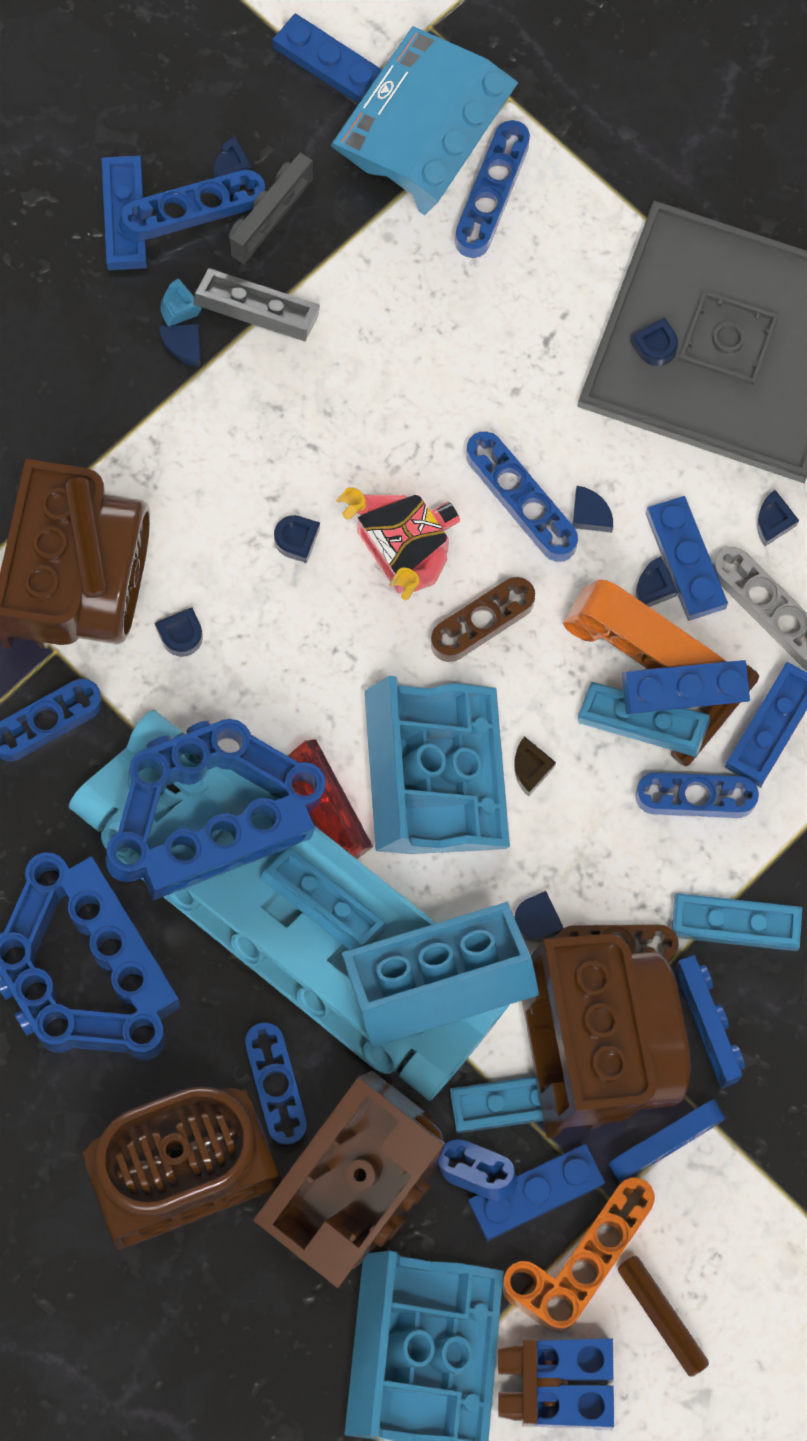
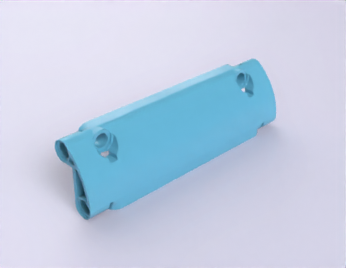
[69,709,510,1101]

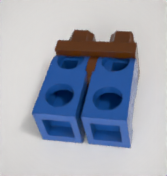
[498,1338,614,1430]

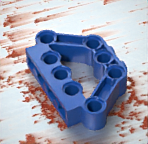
[105,719,326,901]
[0,853,181,1060]

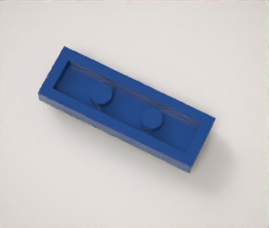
[272,13,382,104]
[101,155,147,270]
[645,496,728,621]
[622,660,750,714]
[725,662,807,788]
[674,955,745,1089]
[468,1144,605,1242]

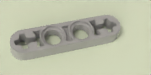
[713,547,807,670]

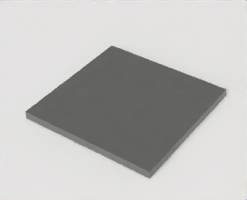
[577,200,807,484]

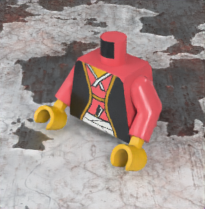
[336,487,460,601]

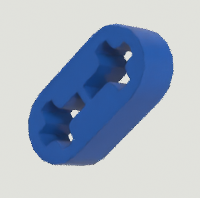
[438,1139,518,1201]

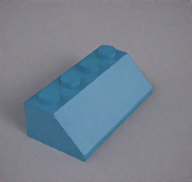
[342,902,539,1047]

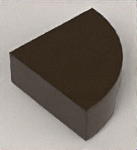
[514,736,556,796]

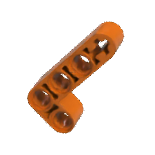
[563,579,726,669]
[502,1178,655,1332]

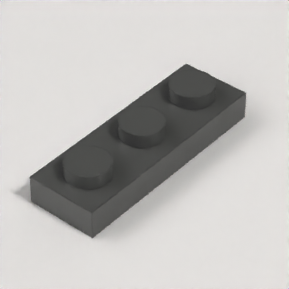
[229,153,313,264]
[194,268,320,341]

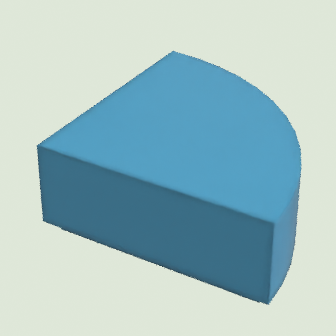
[160,279,202,327]

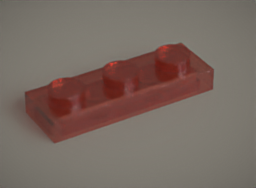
[287,739,373,859]

